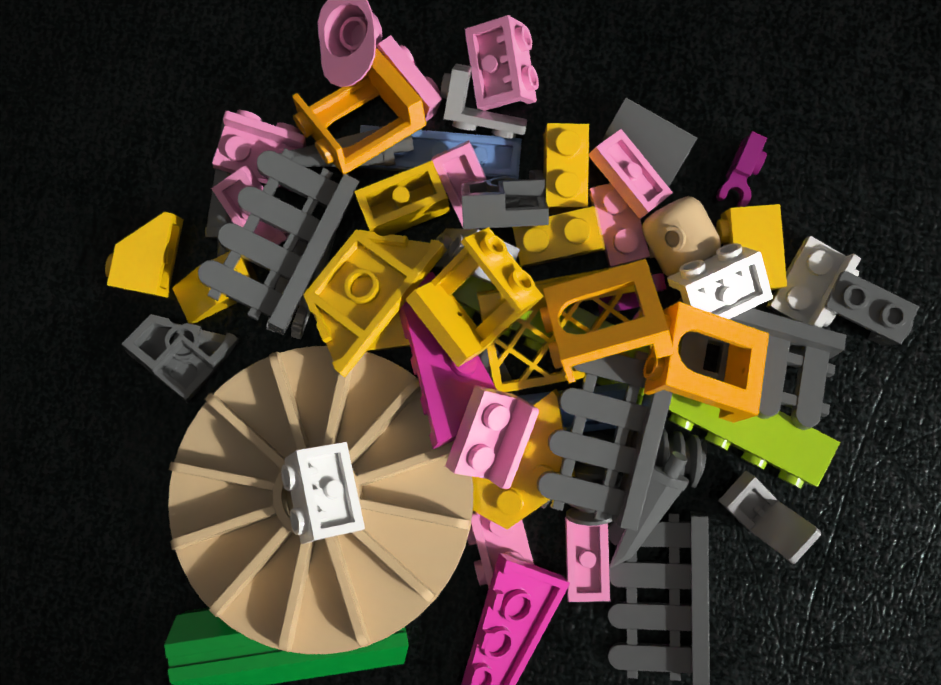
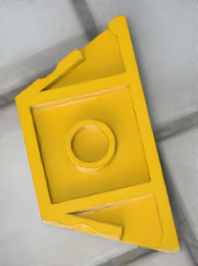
[303,229,447,377]
[472,389,576,530]

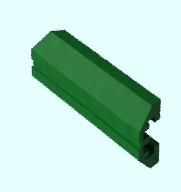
[164,607,409,685]

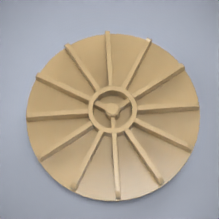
[168,346,473,654]

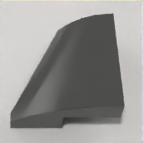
[602,98,697,211]
[461,169,549,229]
[122,314,239,404]

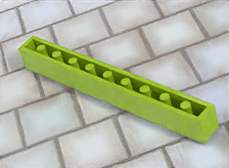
[453,275,841,489]

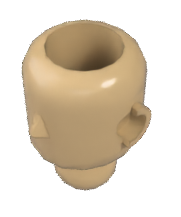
[642,196,721,276]

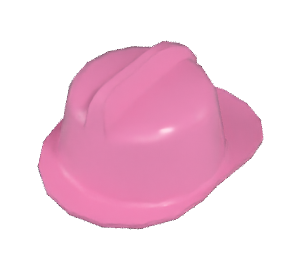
[318,0,382,87]

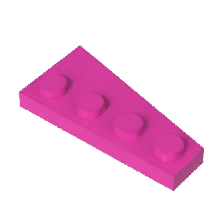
[399,272,497,449]
[461,553,570,685]

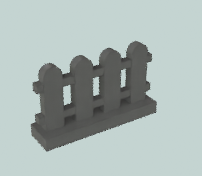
[198,148,359,335]
[676,297,846,430]
[537,351,673,532]
[608,511,710,685]

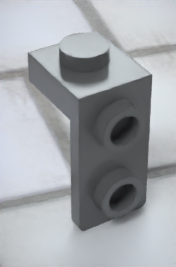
[824,271,919,346]

